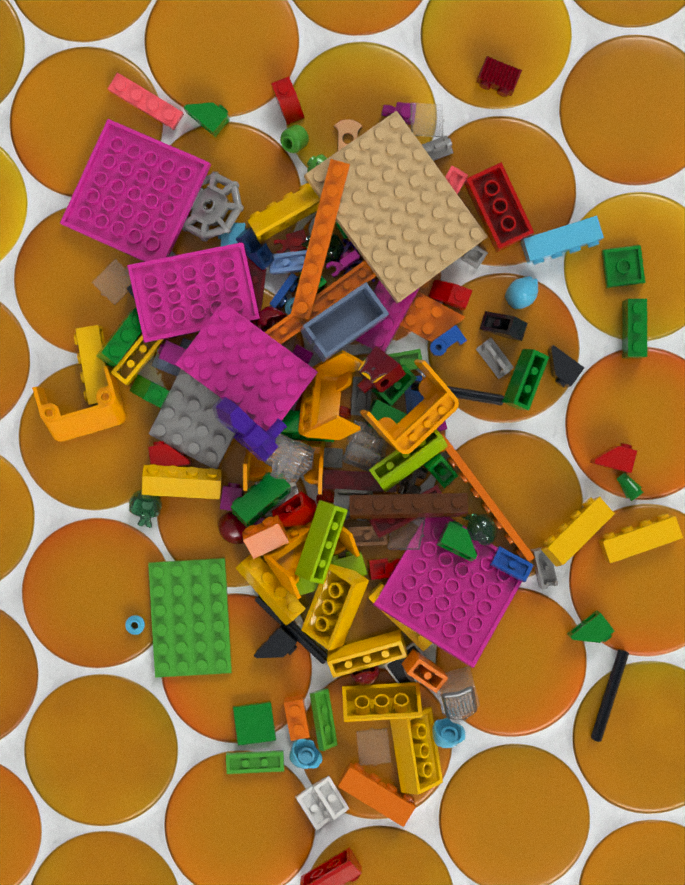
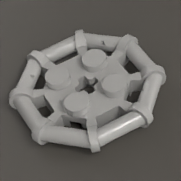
[182,171,244,241]

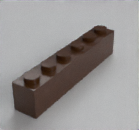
[349,493,468,519]

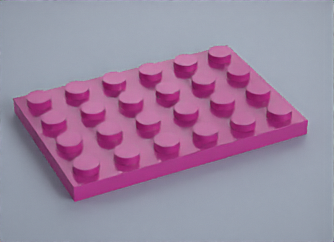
[127,242,260,343]
[176,302,318,431]

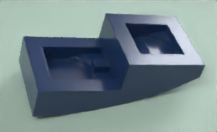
[236,228,275,270]

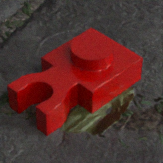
[274,229,308,253]
[367,558,400,580]

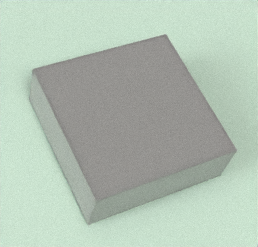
[461,245,488,269]

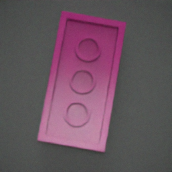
[356,280,420,352]

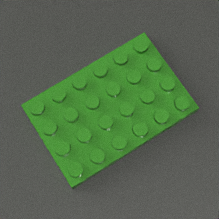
[148,558,232,678]

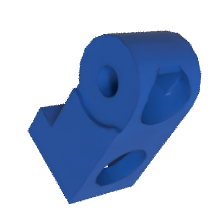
[430,325,467,356]

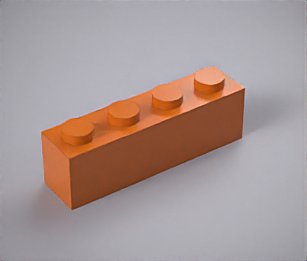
[338,762,416,827]

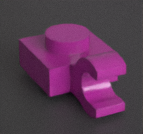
[382,102,416,125]
[326,250,360,277]

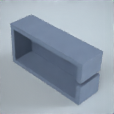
[300,282,389,362]

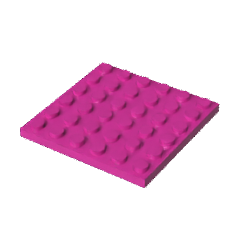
[60,119,211,262]
[373,517,522,668]

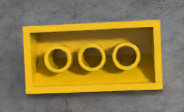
[247,183,320,243]
[301,564,369,650]
[342,682,423,722]
[390,707,443,795]

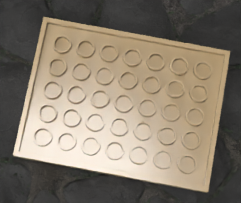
[304,111,488,304]

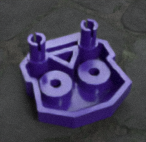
[212,397,287,462]

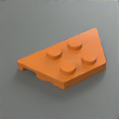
[400,292,465,342]

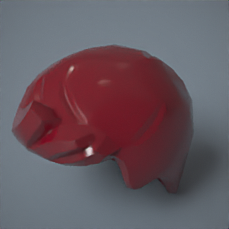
[256,306,287,332]
[218,511,246,544]
[350,665,379,686]

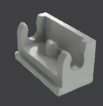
[531,547,558,590]

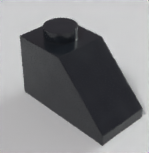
[480,311,528,341]
[548,345,585,388]
[254,625,297,658]

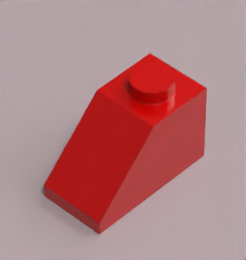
[271,76,305,125]
[428,279,473,311]
[148,441,192,466]
[590,443,637,473]
[271,491,317,527]

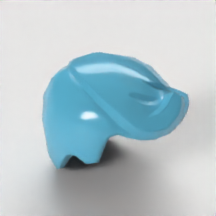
[505,276,538,309]
[432,718,465,748]
[289,738,322,769]

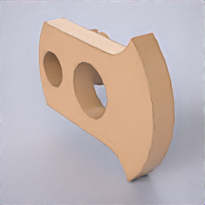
[334,119,363,151]

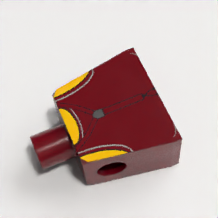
[357,346,406,394]

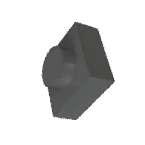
[323,448,343,468]

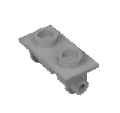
[422,135,454,161]
[476,338,514,379]

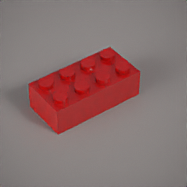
[464,162,534,253]

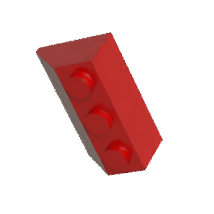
[300,847,362,885]

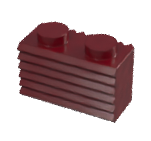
[476,56,522,97]

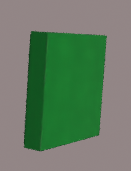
[602,245,646,288]
[233,701,276,746]

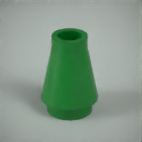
[617,472,644,501]

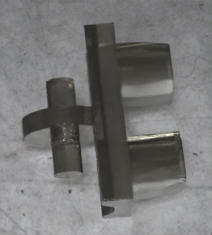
[397,466,428,494]

